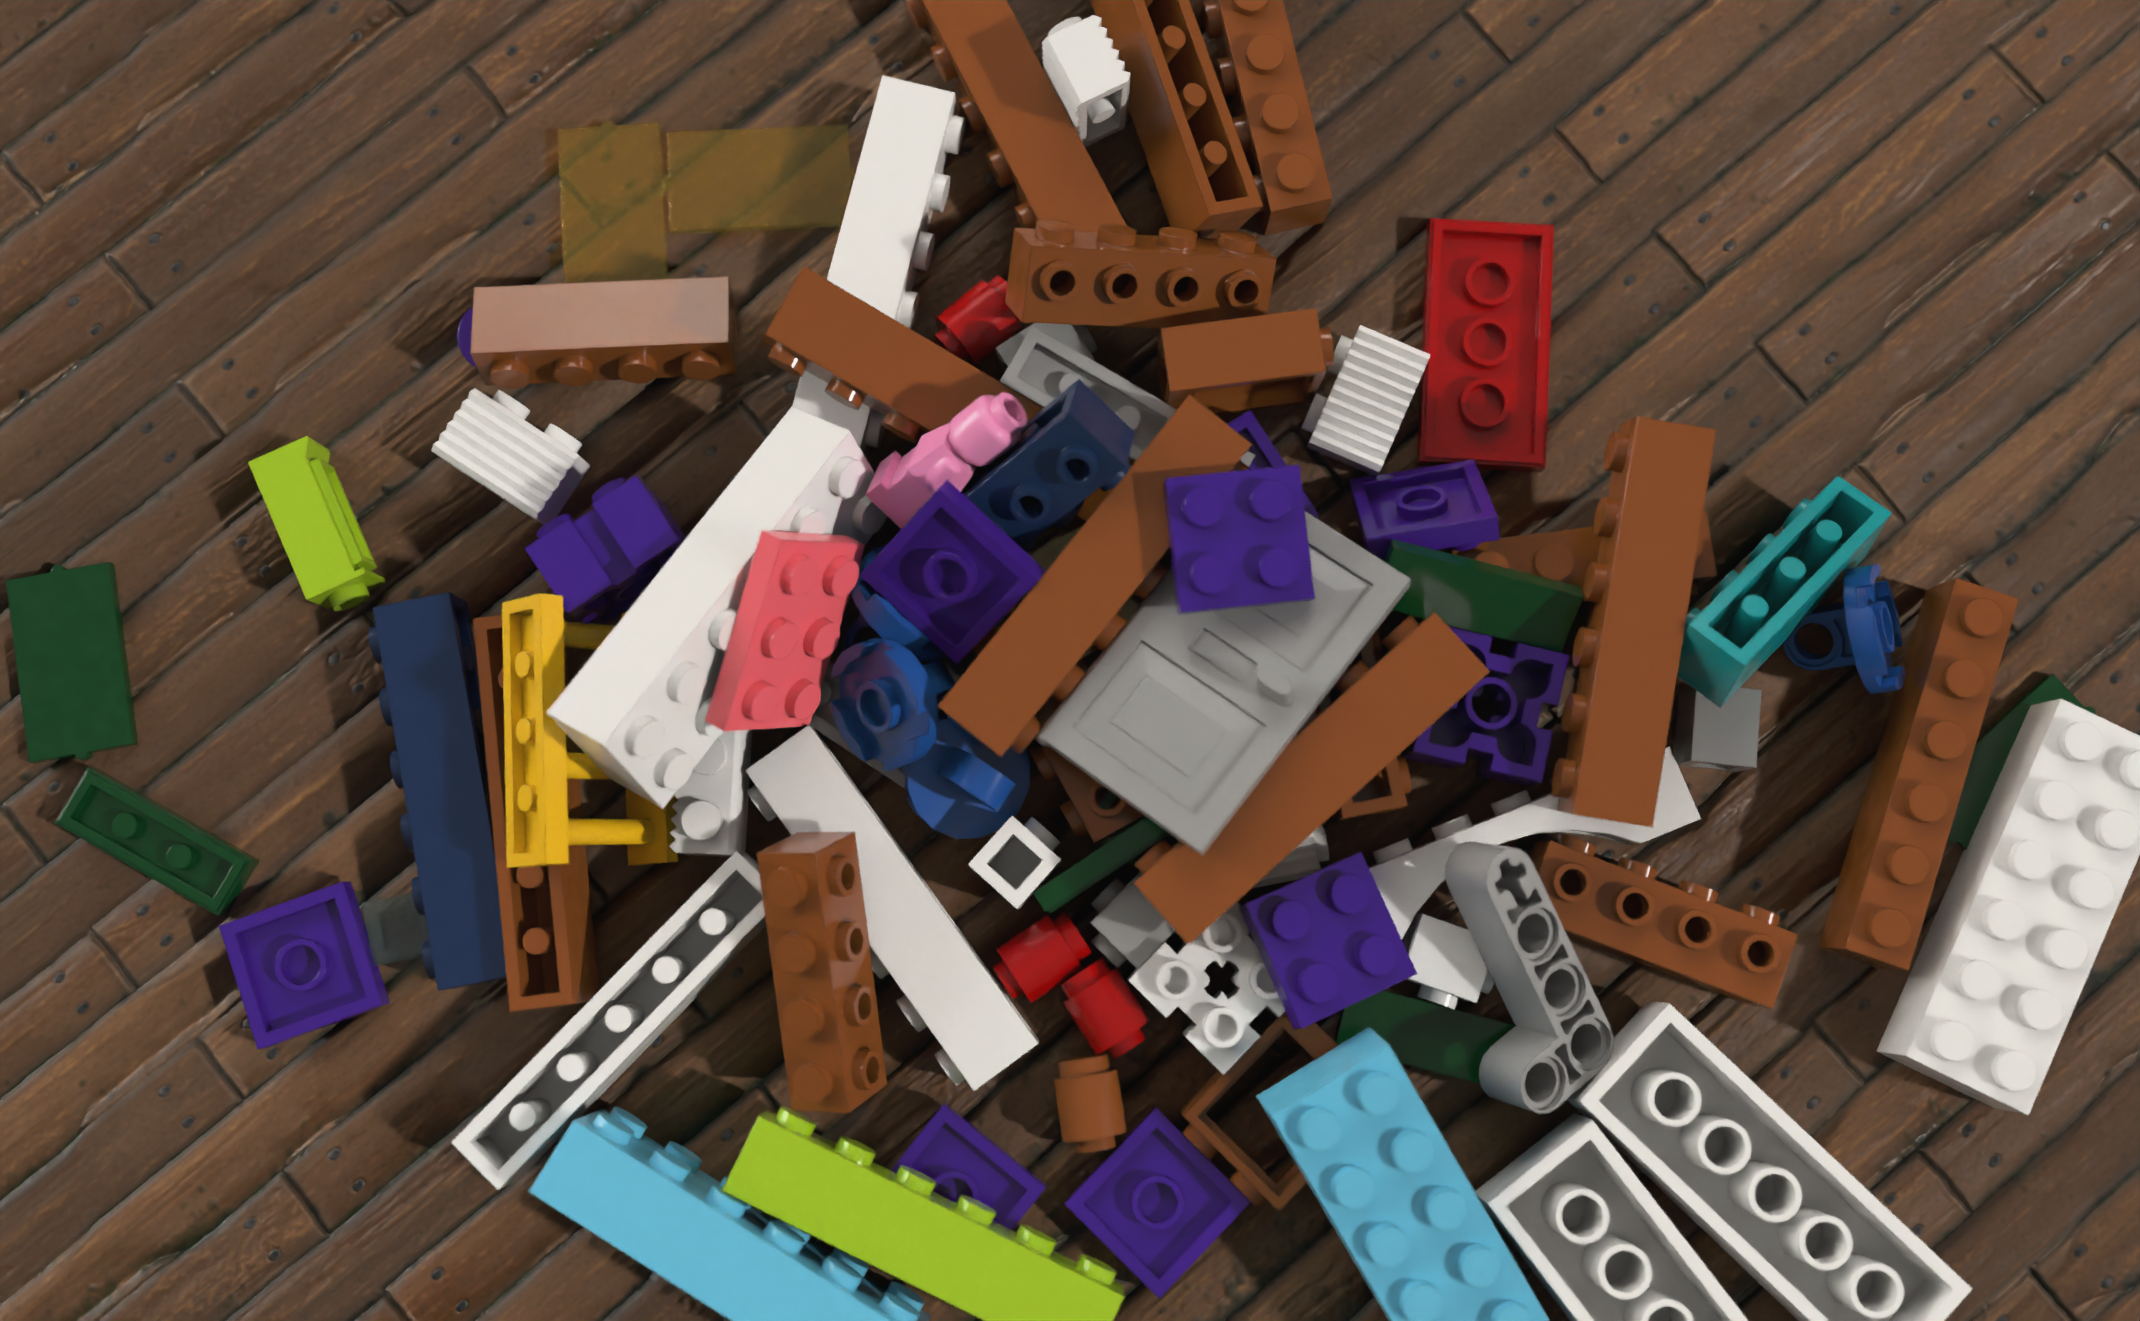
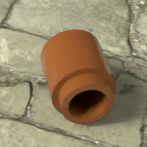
[1053,1053,1127,1153]

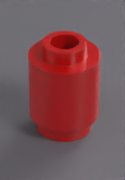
[934,275,1021,367]
[993,911,1093,1003]
[1059,957,1150,1059]

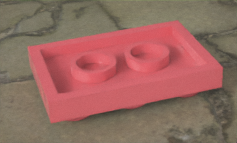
[705,530,865,731]

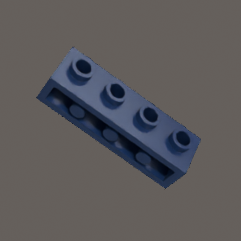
[961,379,1135,554]

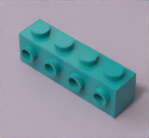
[1677,476,1892,708]

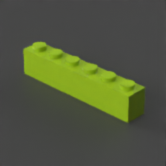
[722,1106,1124,1321]

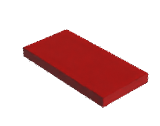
[1417,218,1554,472]

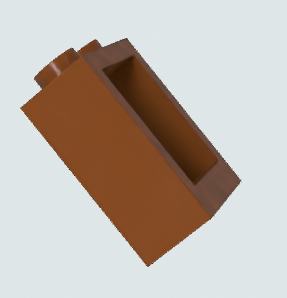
[1156,308,1334,415]
[1180,1011,1338,1211]

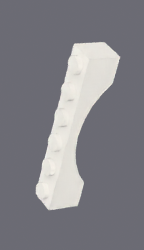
[1369,746,1701,939]

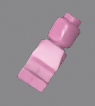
[865,392,1027,529]

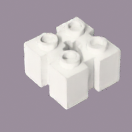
[1127,902,1285,1075]

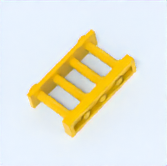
[502,593,678,868]

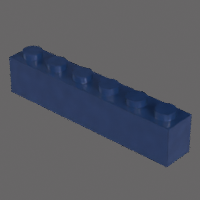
[369,592,507,991]

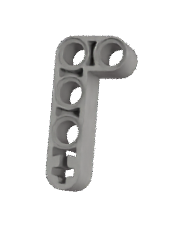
[1445,841,1614,1114]

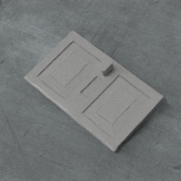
[1035,511,1411,856]

